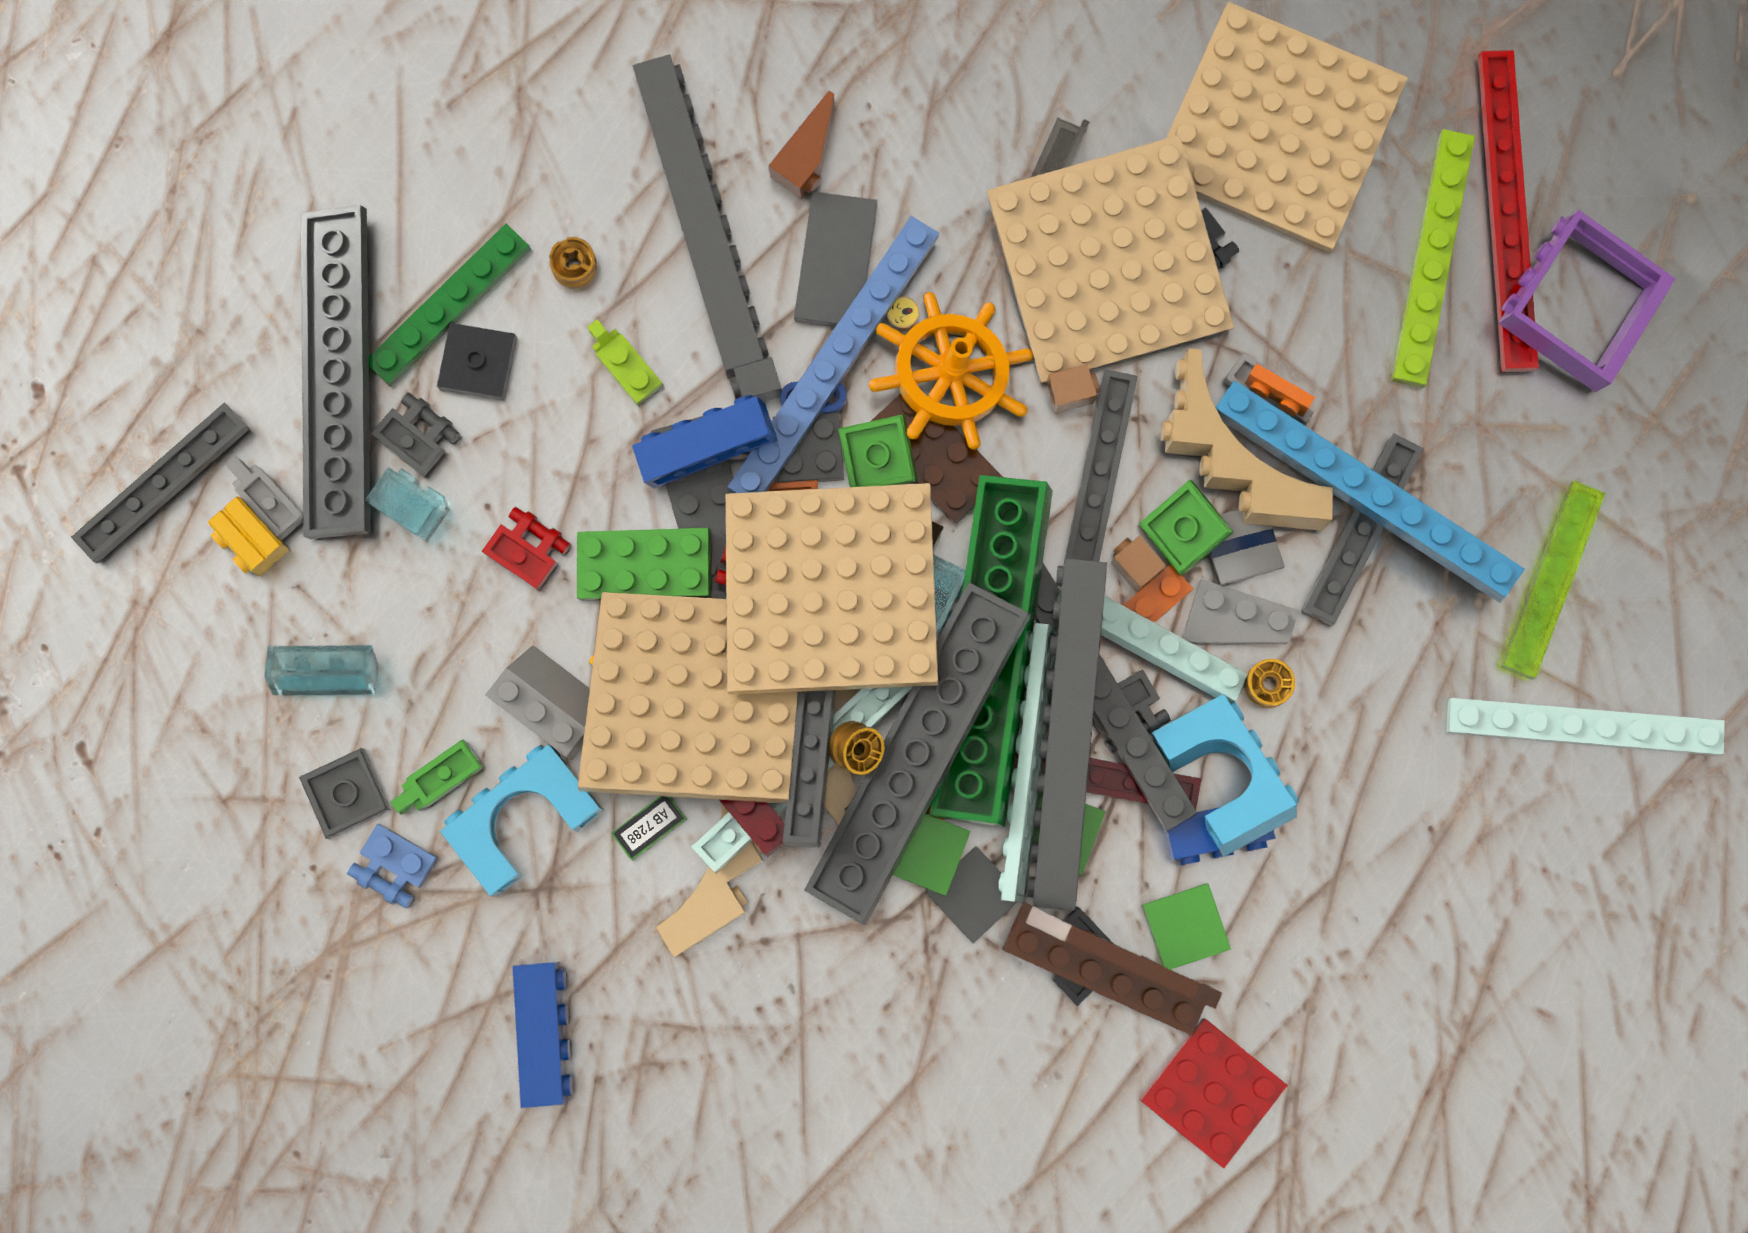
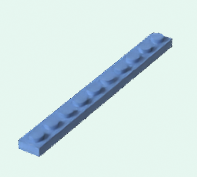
[727,216,939,493]

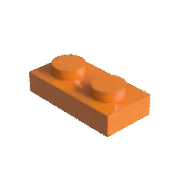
[1245,363,1315,417]
[1123,564,1194,623]

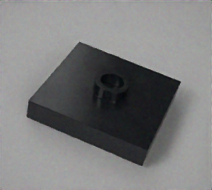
[437,323,517,400]

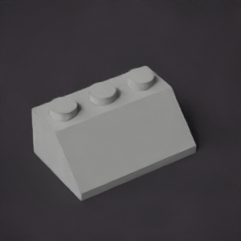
[485,645,590,760]

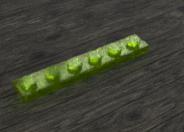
[1500,480,1606,680]

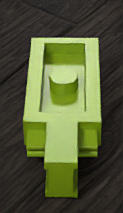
[587,319,664,406]

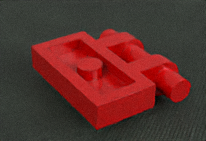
[481,507,571,591]

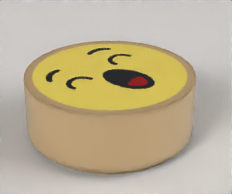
[887,296,920,332]

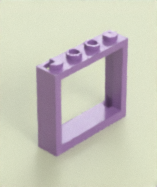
[1498,209,1675,392]

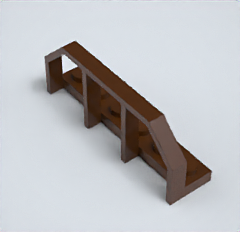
[1002,901,1222,1036]

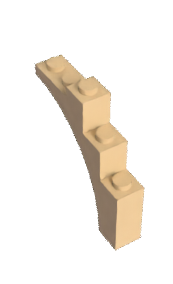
[1161,348,1333,531]
[656,803,764,957]

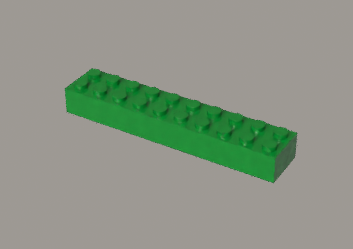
[930,475,1053,827]

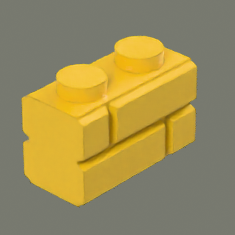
[208,496,289,576]

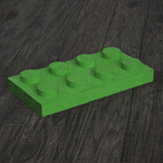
[577,528,711,600]

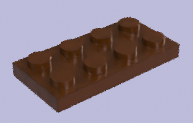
[871,394,1003,525]

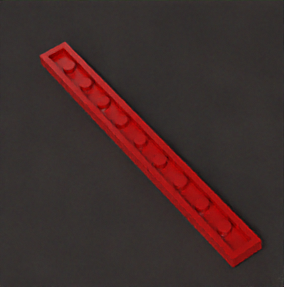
[1478,50,1539,372]

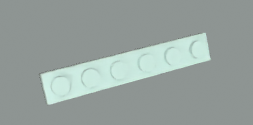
[1052,588,1247,704]

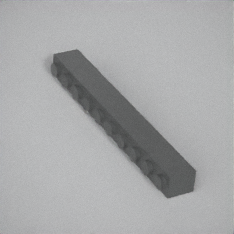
[632,54,769,379]
[1027,559,1107,911]

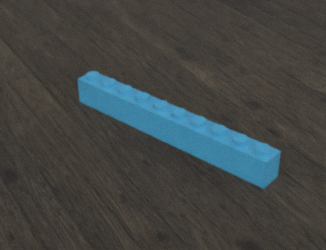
[1216,380,1525,603]

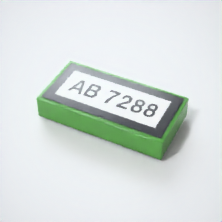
[611,796,687,861]

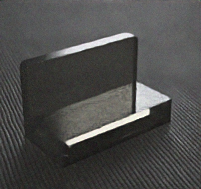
[1031,118,1090,177]

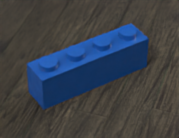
[632,395,778,489]
[512,962,573,1108]

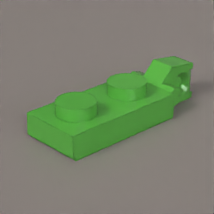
[390,739,484,815]

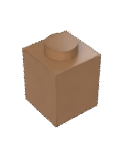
[1046,364,1100,414]
[1111,535,1166,592]

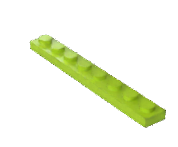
[1391,129,1475,388]

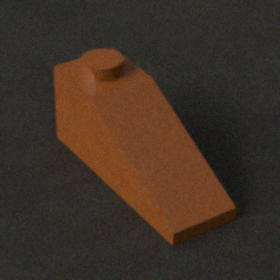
[768,91,835,199]

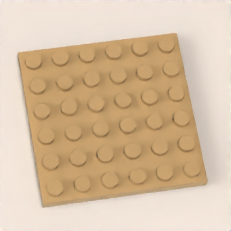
[1166,2,1408,254]
[986,135,1234,384]
[725,483,938,695]
[578,592,798,803]

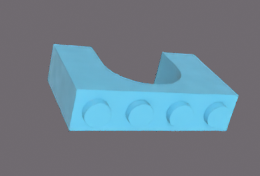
[1152,694,1299,857]
[440,744,604,897]

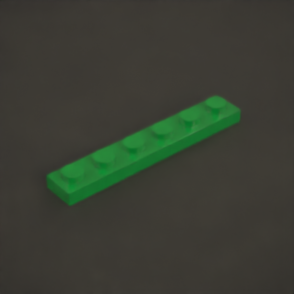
[369,223,531,386]

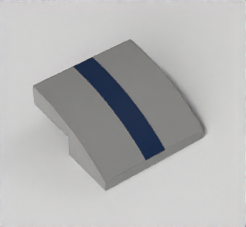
[1210,509,1285,585]

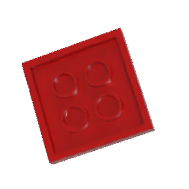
[1140,1018,1288,1169]

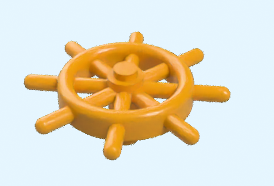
[869,292,1033,450]

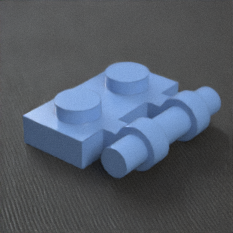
[347,823,438,908]

